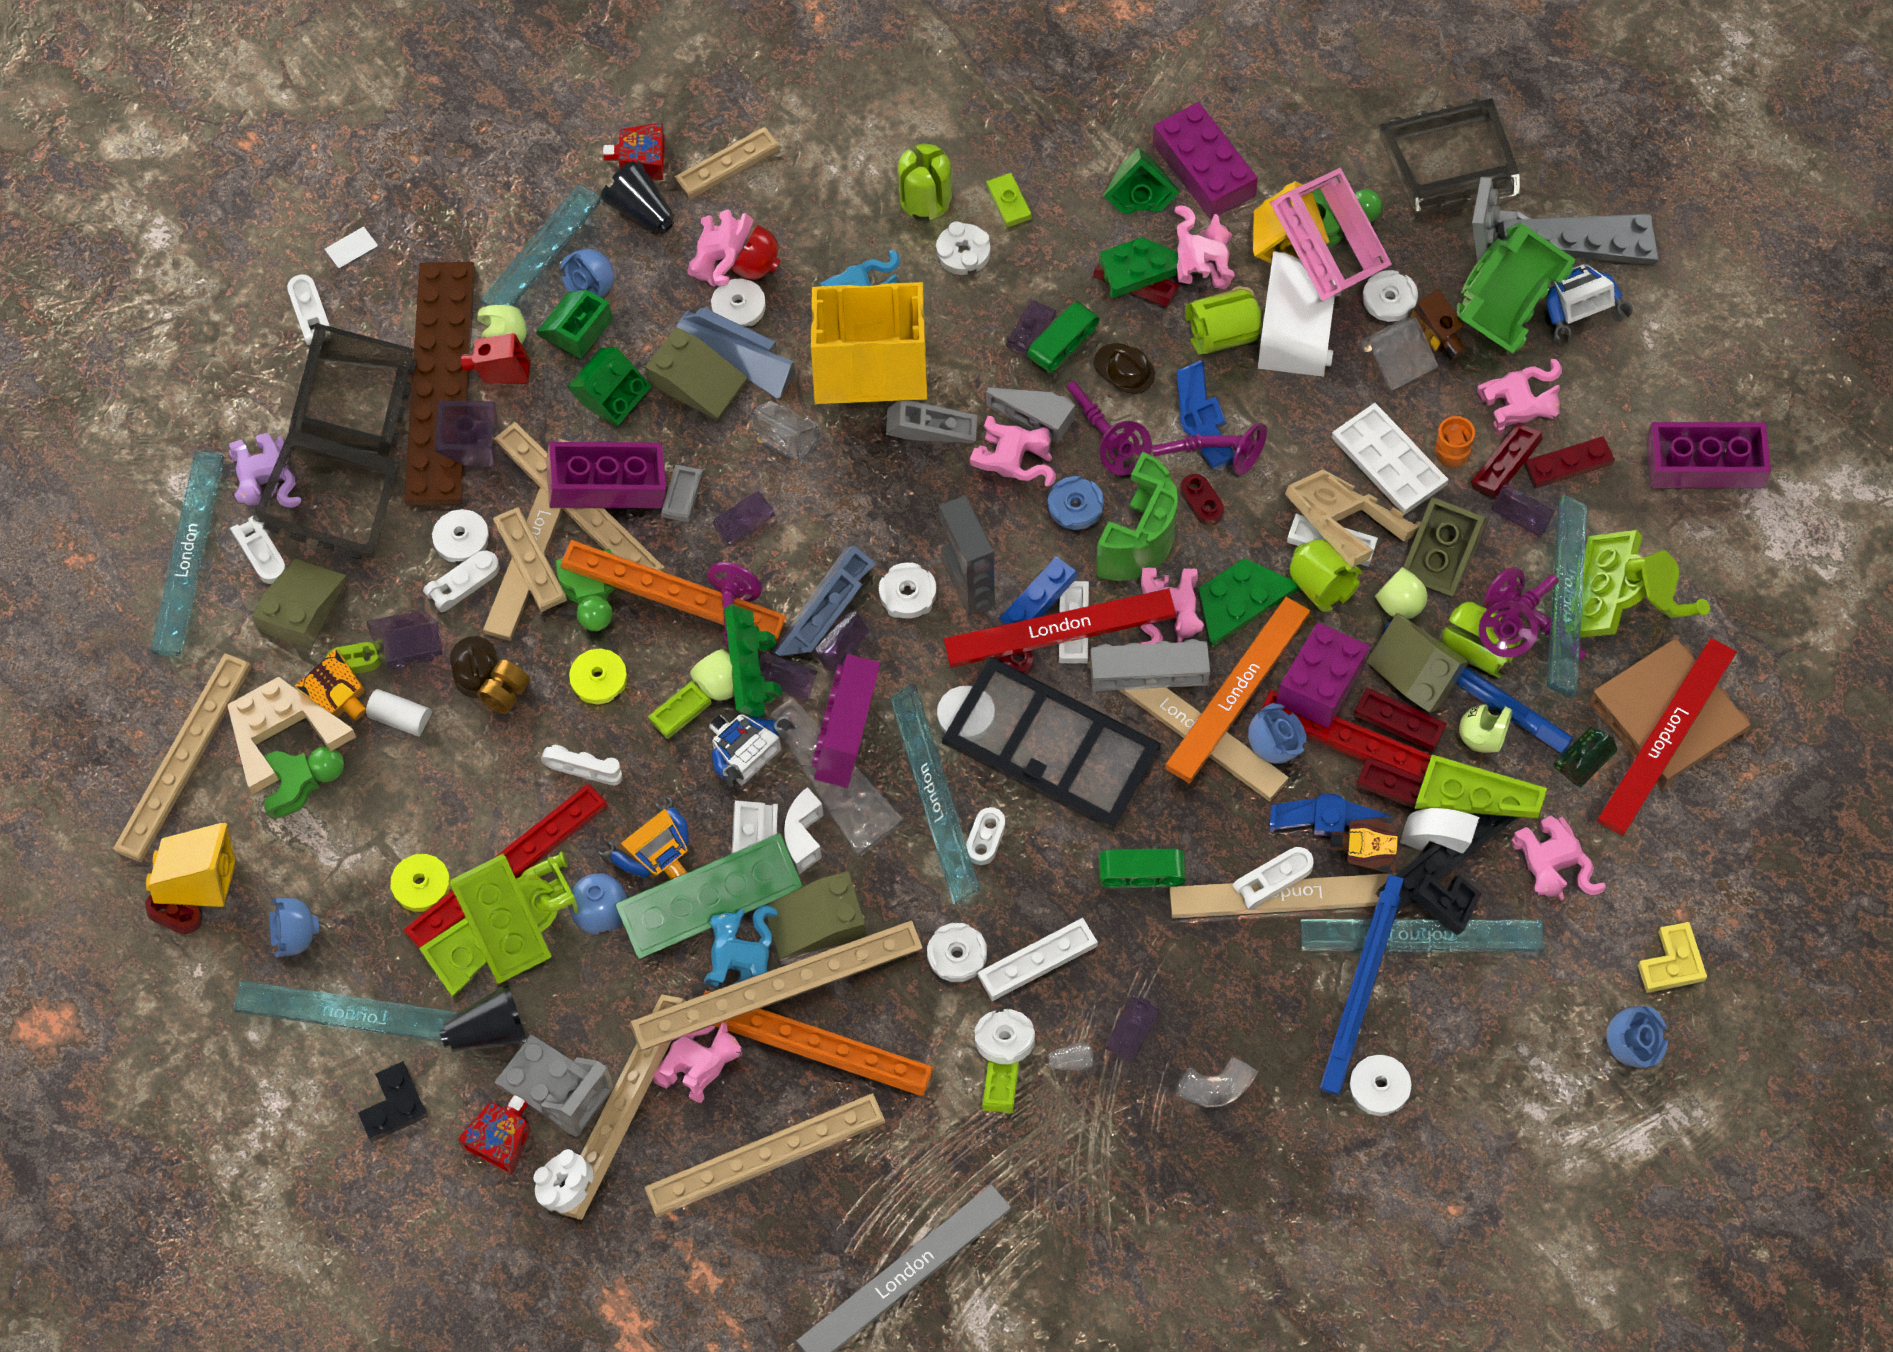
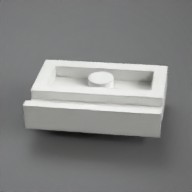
[732,801,778,853]

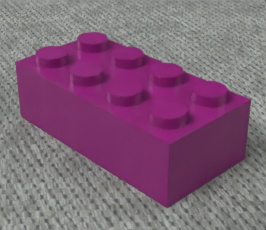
[1153,102,1258,220]
[1646,422,1771,488]
[546,442,666,508]
[811,654,880,788]

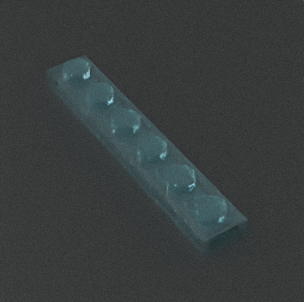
[481,184,601,307]

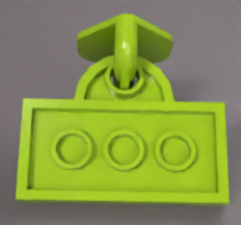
[1563,530,1710,639]
[449,851,579,984]

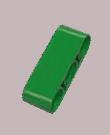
[1027,301,1100,373]
[1098,849,1186,888]

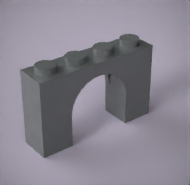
[939,495,995,616]

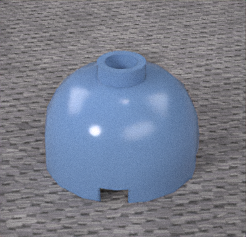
[560,249,614,298]
[1248,703,1307,764]
[569,873,628,934]
[269,897,319,958]
[1607,1006,1668,1068]

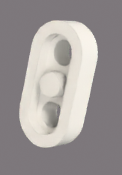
[966,807,1005,865]

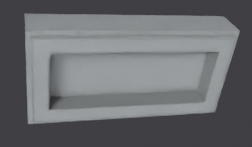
[661,465,703,522]

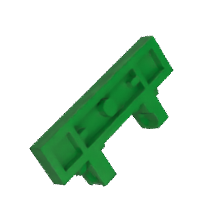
[724,604,782,718]

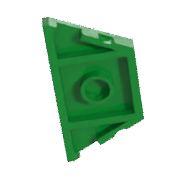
[1099,237,1179,298]
[1198,558,1300,648]

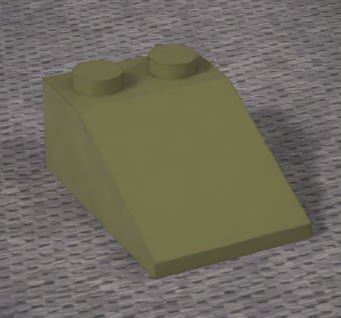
[645,327,748,421]
[1403,497,1489,597]
[252,558,347,649]
[1366,613,1469,712]
[767,871,866,961]

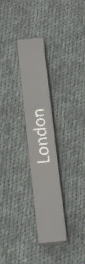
[796,1184,1011,1352]

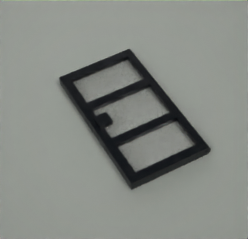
[942,656,1161,832]

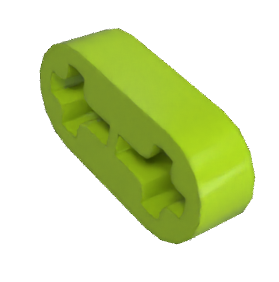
[326,642,382,674]

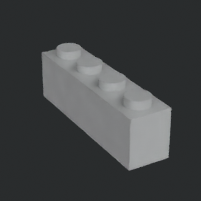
[1090,639,1210,692]

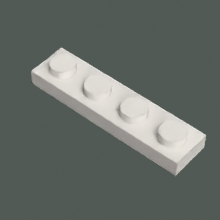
[977,918,1098,1001]

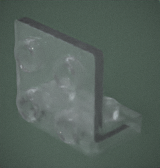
[1357,316,1438,390]

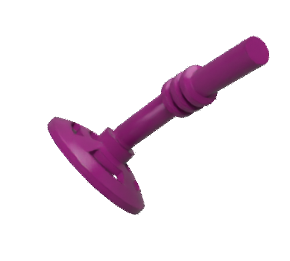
[1066,381,1152,476]
[1152,422,1267,475]
[707,562,762,648]
[1483,567,1587,661]
[1479,574,1559,657]

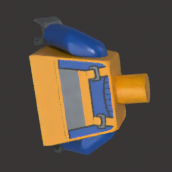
[598,797,689,879]

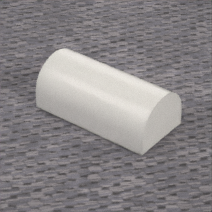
[366,689,432,737]

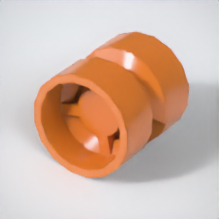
[1434,416,1475,467]

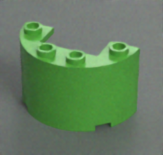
[1456,223,1576,354]
[1096,452,1178,581]

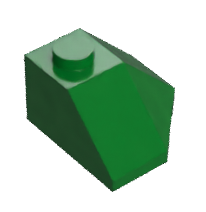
[1103,147,1180,214]

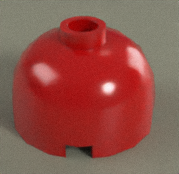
[731,224,781,280]

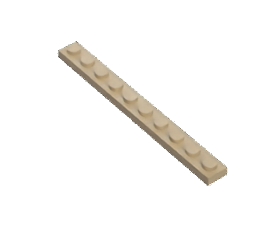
[630,920,923,1052]

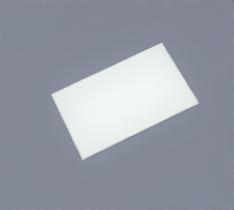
[325,227,378,268]

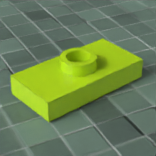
[986,173,1032,228]
[648,681,712,740]
[982,1060,1020,1113]

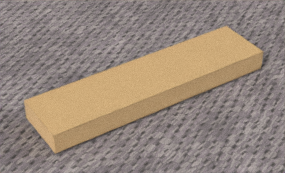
[674,127,780,200]
[493,507,567,612]

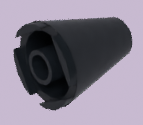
[600,160,675,234]
[439,985,527,1052]

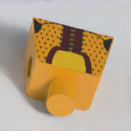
[295,648,366,721]

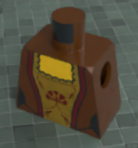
[1407,289,1466,359]
[1330,816,1399,874]

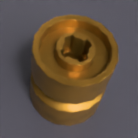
[477,660,531,714]

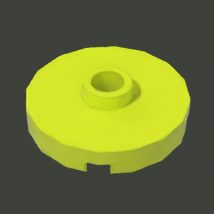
[569,649,628,705]
[391,854,450,912]

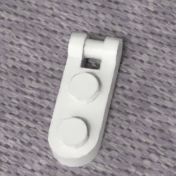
[287,274,333,346]
[230,515,286,584]
[423,550,500,612]
[541,745,623,786]
[1232,847,1313,911]

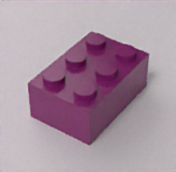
[1276,622,1370,728]

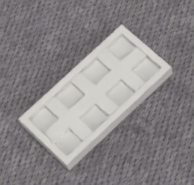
[1331,403,1449,515]

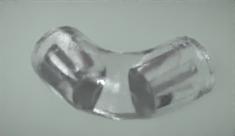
[1175,1056,1258,1107]

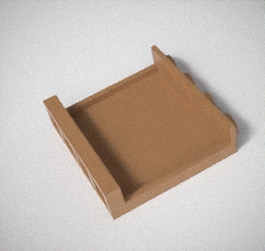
[1589,638,1751,791]

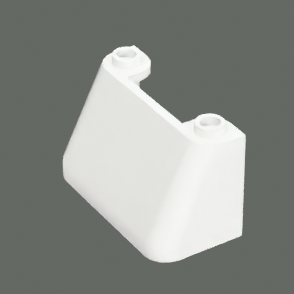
[1258,251,1341,377]

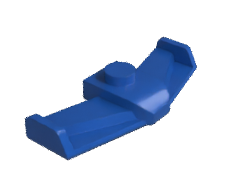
[1176,360,1235,469]
[1269,793,1390,836]

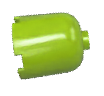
[1289,539,1362,612]

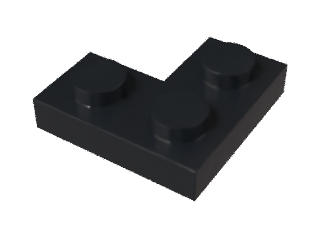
[1411,874,1482,936]
[358,1061,428,1143]

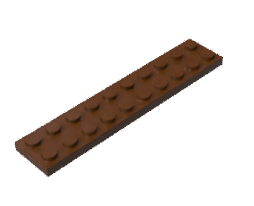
[404,262,475,506]

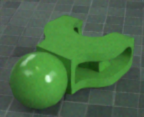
[1313,189,1383,247]
[556,549,615,631]
[264,746,344,819]

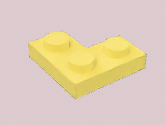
[1638,922,1707,993]

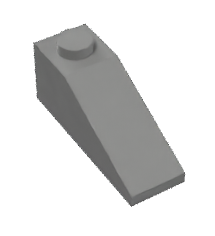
[986,388,1075,444]
[886,400,977,443]

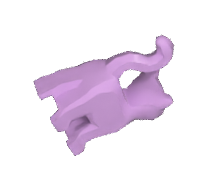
[229,433,301,511]

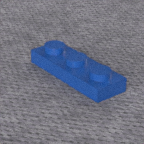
[999,556,1079,625]

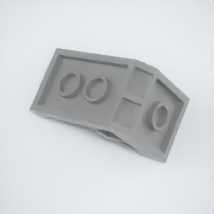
[1472,177,1531,262]
[495,1034,614,1137]

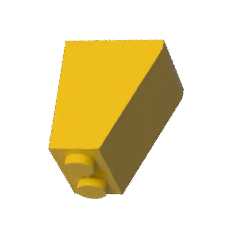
[1253,181,1329,264]
[146,823,236,907]

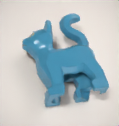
[820,250,900,286]
[703,905,778,987]

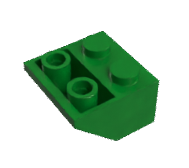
[536,290,613,359]
[567,347,652,426]

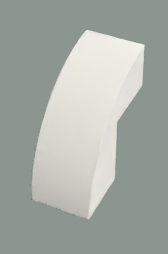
[784,787,824,875]
[1400,808,1479,853]

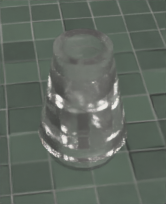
[1048,1041,1094,1071]

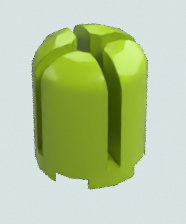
[898,143,952,220]
[1185,289,1262,355]
[1442,602,1524,679]

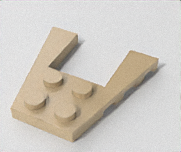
[1285,469,1421,568]
[227,677,356,795]

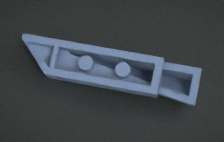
[677,308,795,399]
[770,545,876,657]

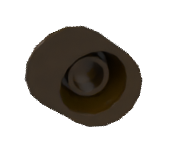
[1094,343,1155,394]
[450,636,498,698]

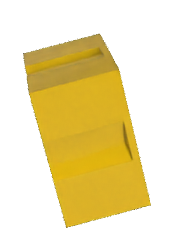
[811,282,927,404]

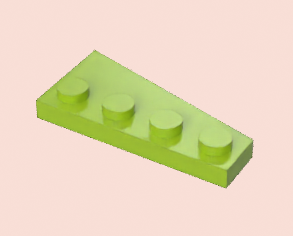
[1415,755,1547,818]
[419,918,487,999]

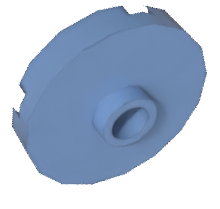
[1047,476,1104,530]

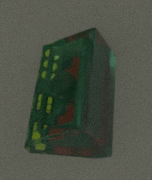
[1553,727,1617,788]

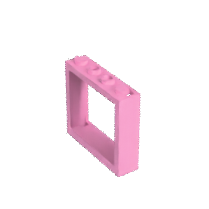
[1270,167,1392,301]

